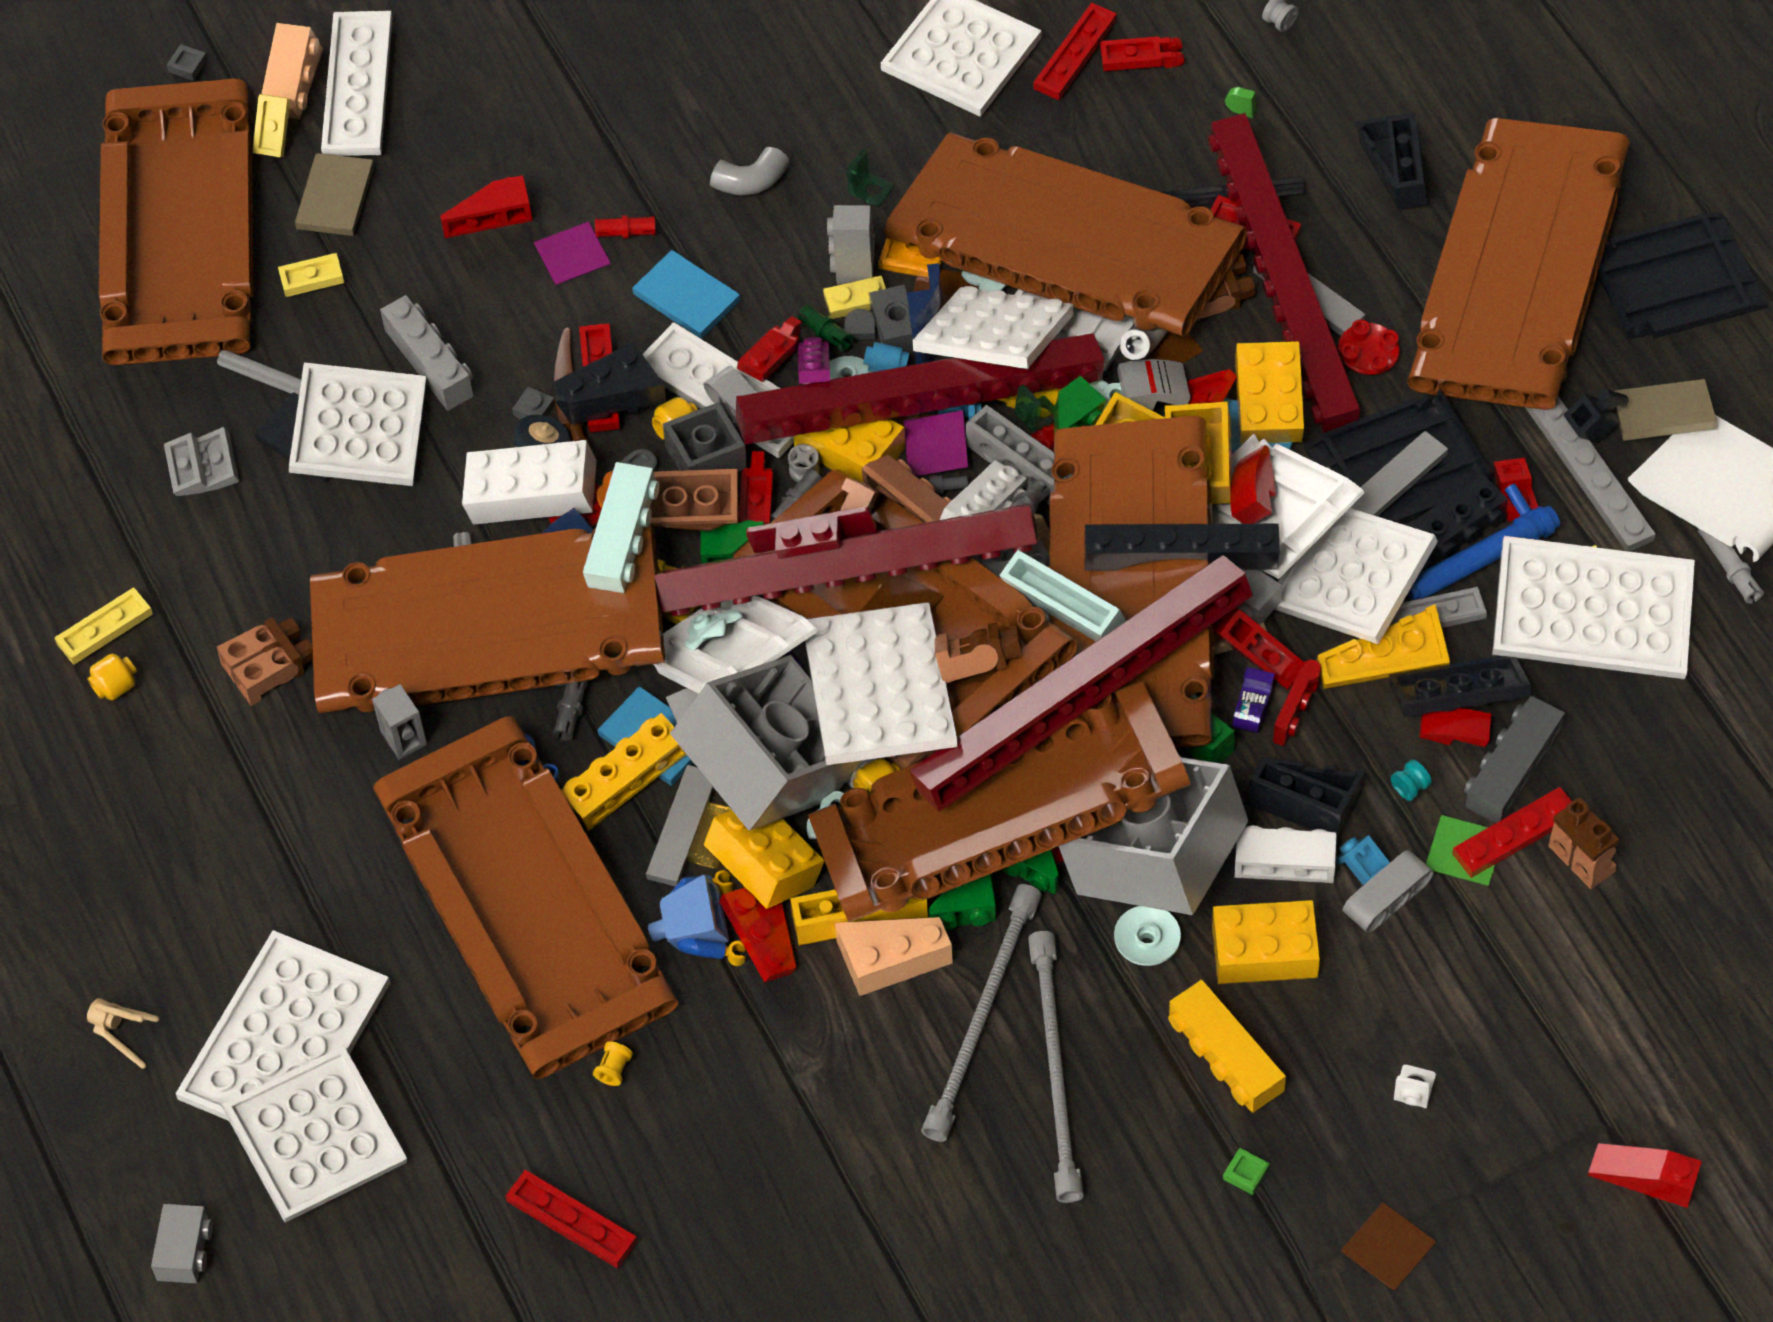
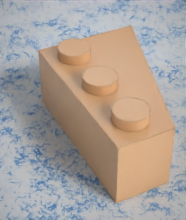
[262,23,323,120]
[835,917,953,996]

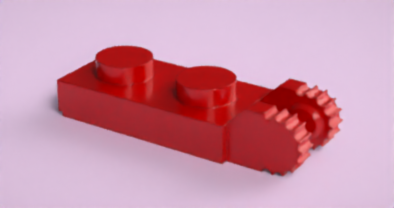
[1100,36,1185,71]
[1273,659,1322,746]

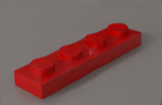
[1034,3,1117,100]
[579,323,620,433]
[1452,787,1572,878]
[505,1170,638,1269]

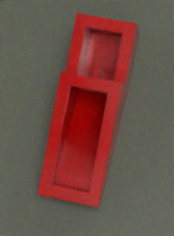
[1230,445,1276,524]

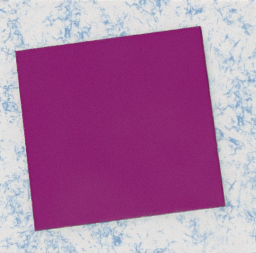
[534,221,611,285]
[904,410,968,476]

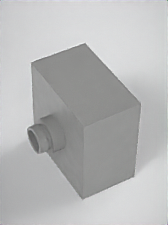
[670,655,862,831]
[1059,757,1248,915]

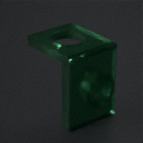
[846,149,894,207]
[1014,384,1055,433]

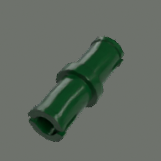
[798,305,853,352]

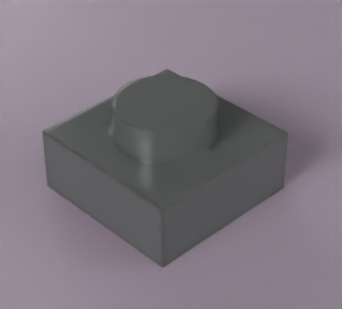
[167,44,208,81]
[512,387,555,419]

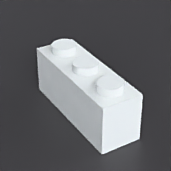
[1235,825,1336,883]

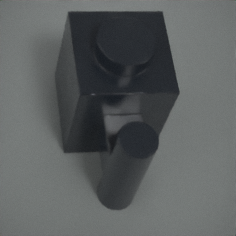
[1563,388,1629,443]

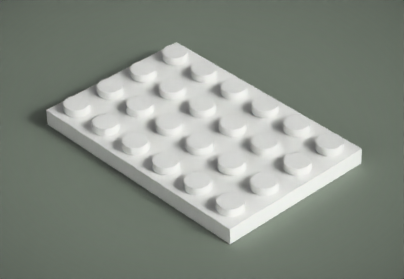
[1492,536,1695,679]
[805,602,957,765]
[176,930,390,1121]

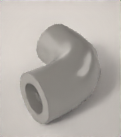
[710,147,790,196]
[1120,326,1168,360]

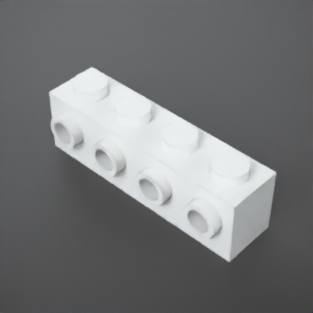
[940,461,1027,520]

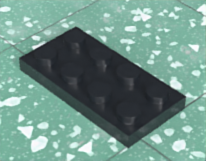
[1389,656,1531,717]

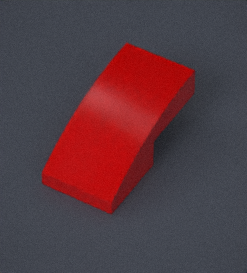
[1494,458,1538,522]
[1419,708,1491,747]

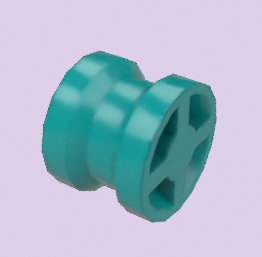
[1390,759,1432,801]

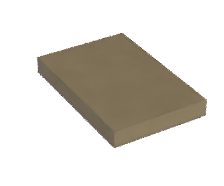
[295,153,374,236]
[1615,379,1717,441]

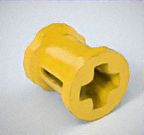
[593,1042,633,1086]

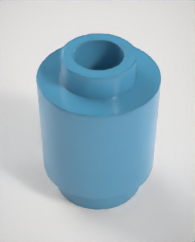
[863,342,909,372]

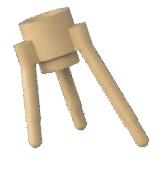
[87,998,159,1069]

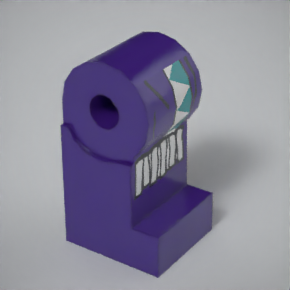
[1233,667,1275,733]

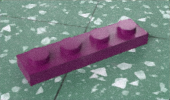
[798,337,830,384]

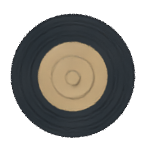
[514,415,570,447]

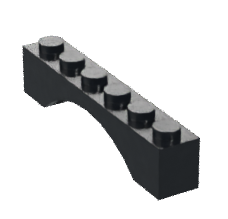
[1084,523,1280,571]

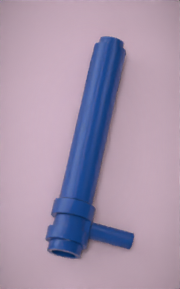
[1407,484,1560,600]

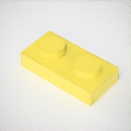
[252,94,291,157]
[278,253,344,297]
[823,275,886,319]

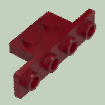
[746,507,876,559]

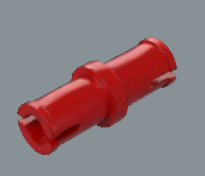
[595,215,655,239]

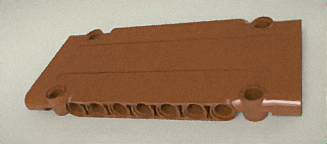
[99,79,253,365]
[1407,118,1630,410]
[885,132,1247,337]
[1050,416,1214,748]
[733,469,1078,737]
[310,524,665,714]
[808,680,1191,922]
[373,716,679,1079]

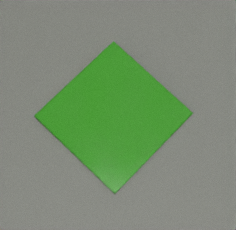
[1426,815,1495,886]

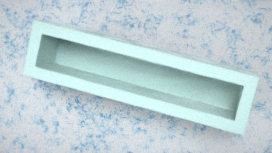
[583,462,659,593]
[999,550,1126,642]

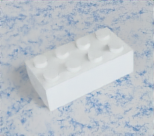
[462,440,596,524]

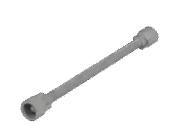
[921,884,1042,1142]
[1028,931,1084,1203]

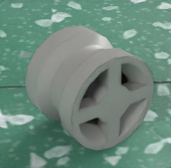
[1262,0,1299,32]
[788,444,820,482]

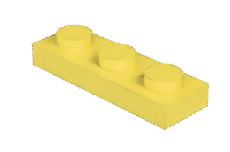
[55,587,153,665]

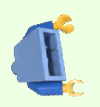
[648,870,746,966]

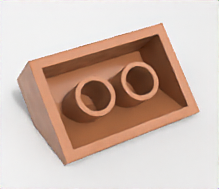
[862,455,952,523]
[650,469,740,526]

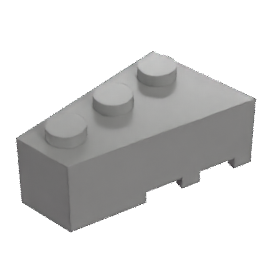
[827,205,875,285]

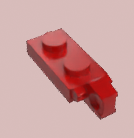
[737,316,802,382]
[739,451,773,525]

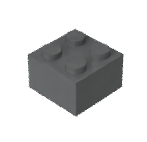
[663,402,747,472]

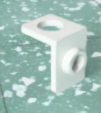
[1394,1065,1436,1108]

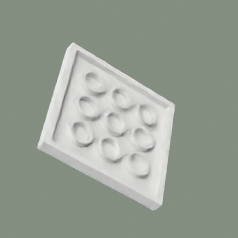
[881,0,1041,117]
[913,286,1074,369]
[289,363,426,486]
[1274,508,1438,644]
[222,1046,407,1223]

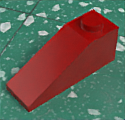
[440,175,532,238]
[1213,607,1305,690]
[1588,1143,1702,1208]

